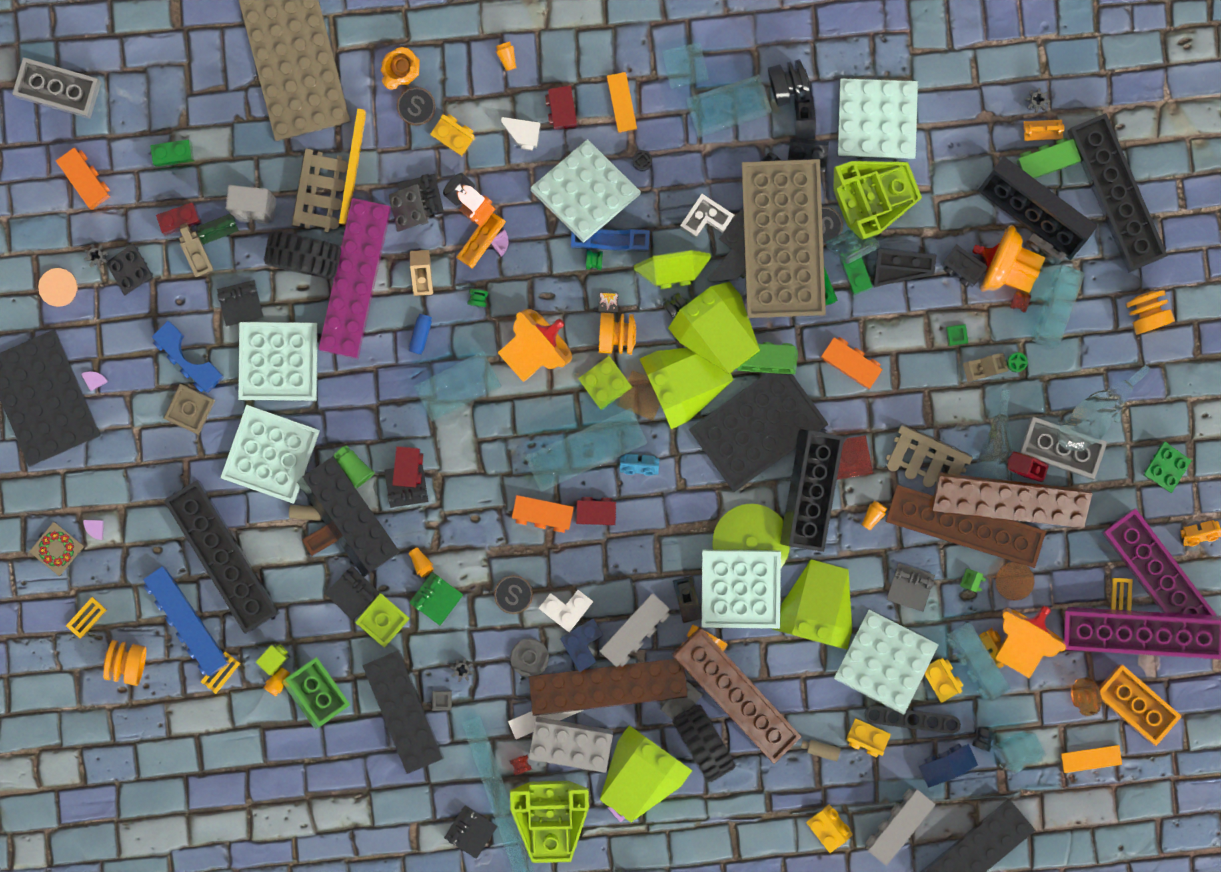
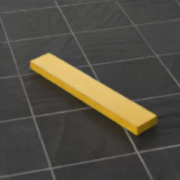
[339,109,366,226]

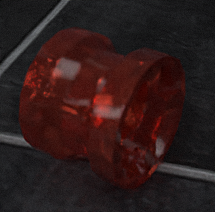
[1010,290,1031,313]
[509,754,532,775]

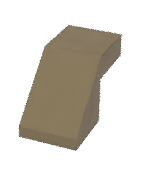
[962,353,1009,382]

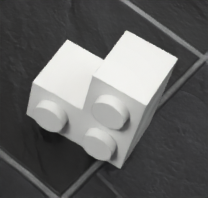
[680,194,734,239]
[538,590,594,632]

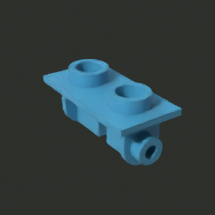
[620,454,659,476]

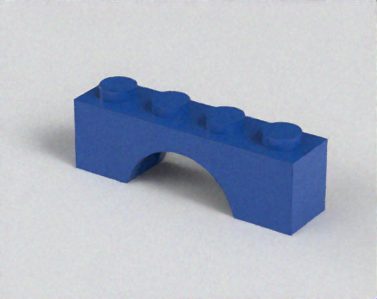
[571,229,650,252]
[152,321,224,393]

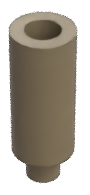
[289,504,321,520]
[801,739,841,762]

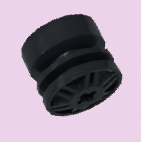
[768,59,810,107]

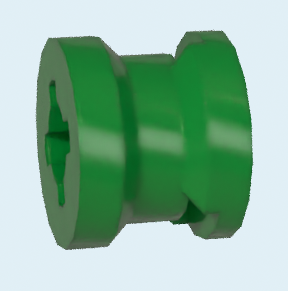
[586,250,603,270]
[467,289,488,308]
[1007,352,1028,373]

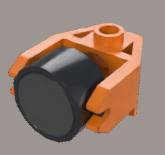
[443,173,496,227]

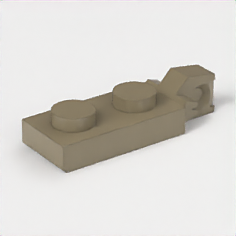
[179,223,214,277]

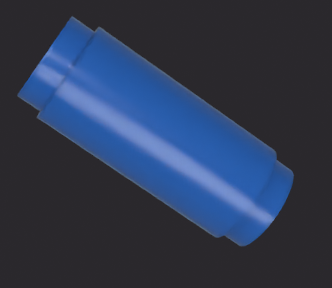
[409,314,432,355]

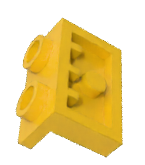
[430,114,475,157]
[924,657,963,703]
[846,718,891,758]

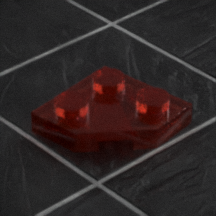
[837,435,873,480]

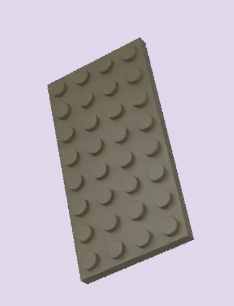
[239,0,351,142]
[742,159,826,318]

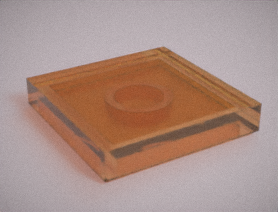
[618,370,660,421]

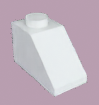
[501,117,541,151]

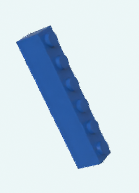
[143,566,230,677]

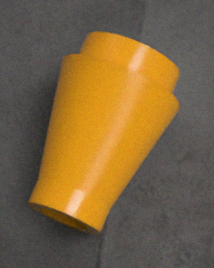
[495,42,517,71]
[861,500,887,530]
[408,548,434,578]
[263,667,291,697]

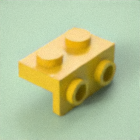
[806,804,853,853]

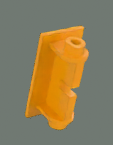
[1023,120,1064,141]
[1180,520,1221,547]
[978,627,1006,669]

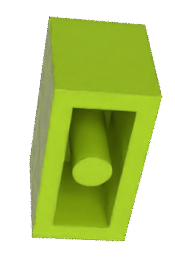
[256,644,290,675]

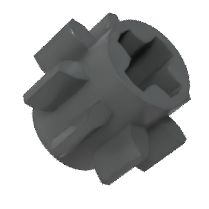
[1025,88,1050,113]
[84,244,109,268]
[450,658,474,682]

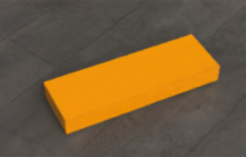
[607,72,637,133]
[456,213,506,269]
[1061,745,1122,773]

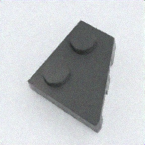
[1027,233,1067,265]

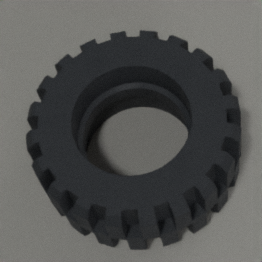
[264,231,342,279]
[672,704,736,782]

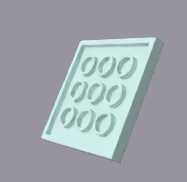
[838,79,918,159]
[531,139,640,243]
[238,322,318,401]
[221,405,320,504]
[702,550,781,628]
[834,610,938,714]

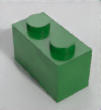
[150,139,194,167]
[840,251,873,296]

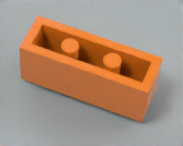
[56,147,111,210]
[820,337,883,390]
[512,495,574,533]

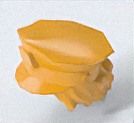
[380,47,420,90]

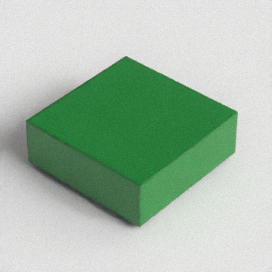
[946,324,968,346]

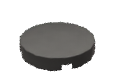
[510,638,549,677]

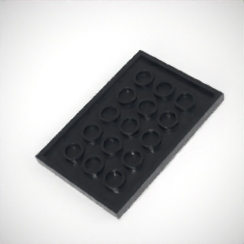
[0,329,101,467]
[688,373,829,492]

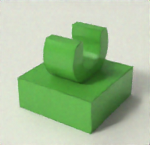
[960,568,986,592]

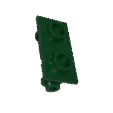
[196,213,239,245]

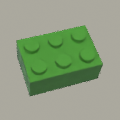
[282,657,350,730]

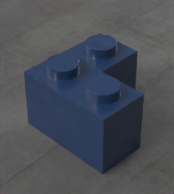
[560,618,603,672]
[918,743,978,788]

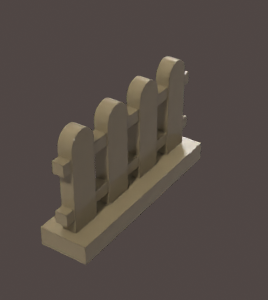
[291,149,349,233]
[886,423,973,488]

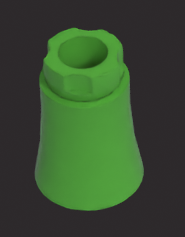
[333,445,375,489]

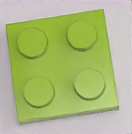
[578,356,633,410]
[355,593,410,648]

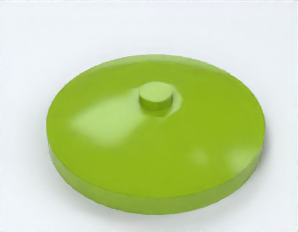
[712,504,790,567]

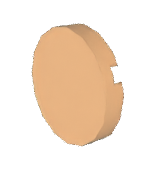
[38,268,78,307]

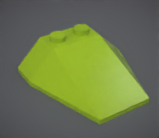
[833,161,922,240]
[634,250,711,289]
[668,281,760,374]
[639,348,734,429]
[772,559,852,650]
[599,725,692,822]
[510,781,589,863]

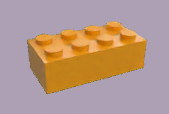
[1094,664,1182,746]

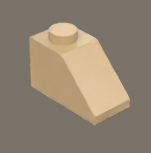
[410,250,433,296]

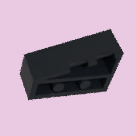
[873,248,937,288]

